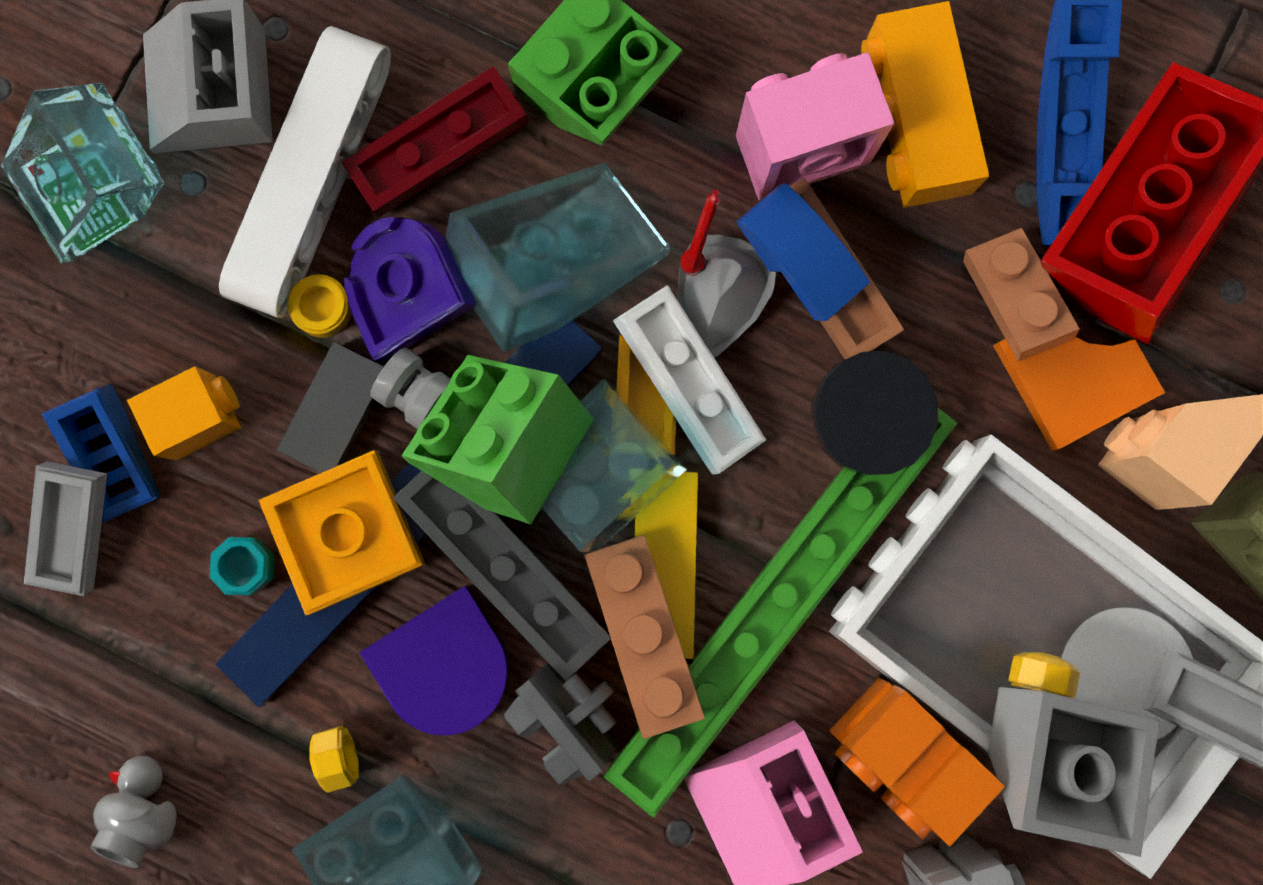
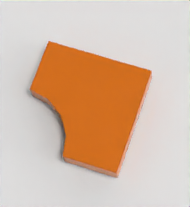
[993,337,1165,451]

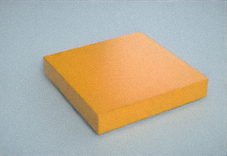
[258,450,426,616]

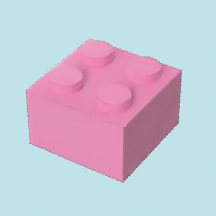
[736,52,894,201]

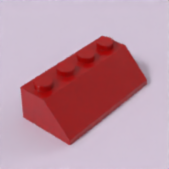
[1041,62,1263,344]

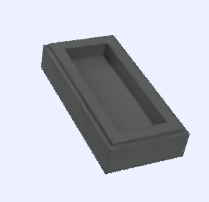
[277,342,383,473]

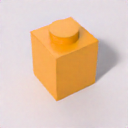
[127,366,241,461]

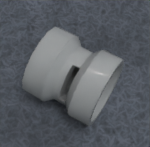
[370,347,451,429]

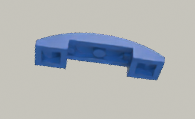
[1036,0,1122,245]

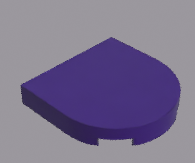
[344,217,476,362]
[359,585,508,735]

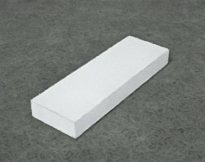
[613,285,766,475]

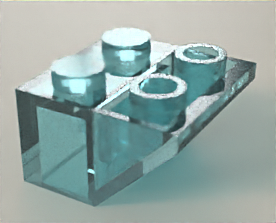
[291,774,482,885]

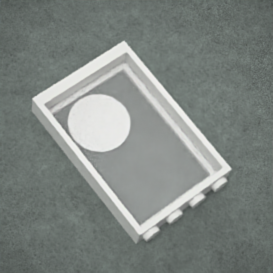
[829,435,1263,879]

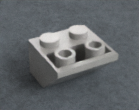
[143,0,273,153]

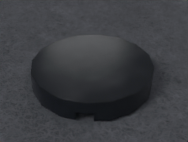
[811,351,938,475]

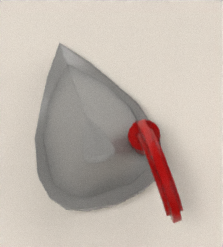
[676,189,776,358]

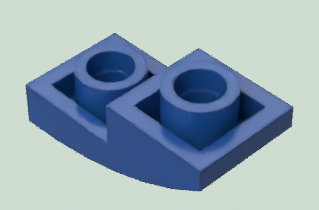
[736,183,871,321]

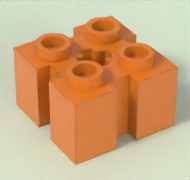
[829,678,1005,847]

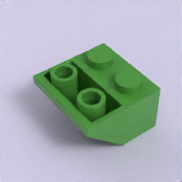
[508,0,682,146]
[401,355,594,524]

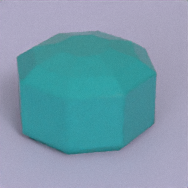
[210,537,275,595]

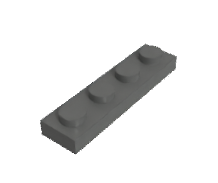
[393,471,611,681]

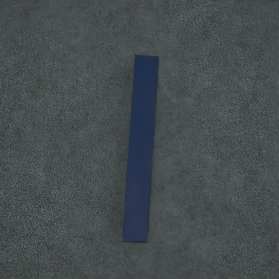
[215,308,603,708]

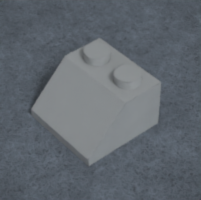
[988,687,1160,857]

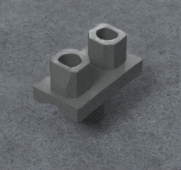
[504,663,620,785]

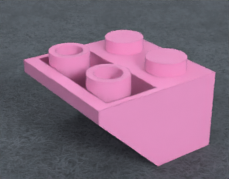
[684,721,863,885]

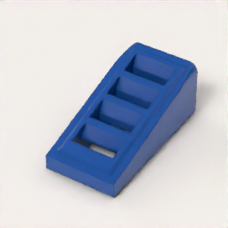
[41,383,161,523]

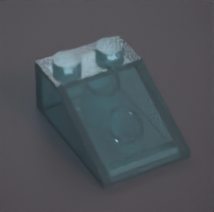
[445,162,671,352]

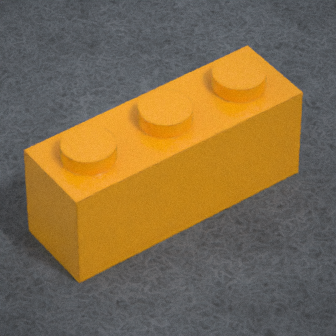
[861,1,989,208]

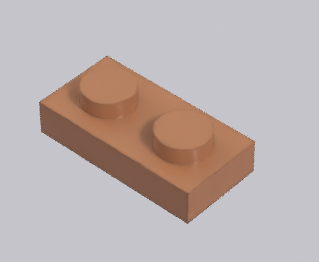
[963,228,1080,362]

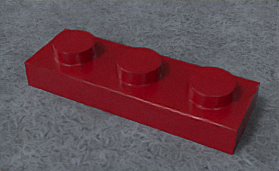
[341,66,528,218]

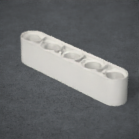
[219,26,391,318]

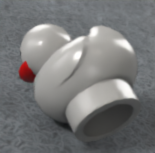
[90,756,177,868]

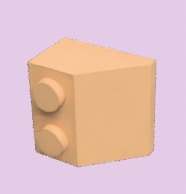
[1097,394,1263,510]

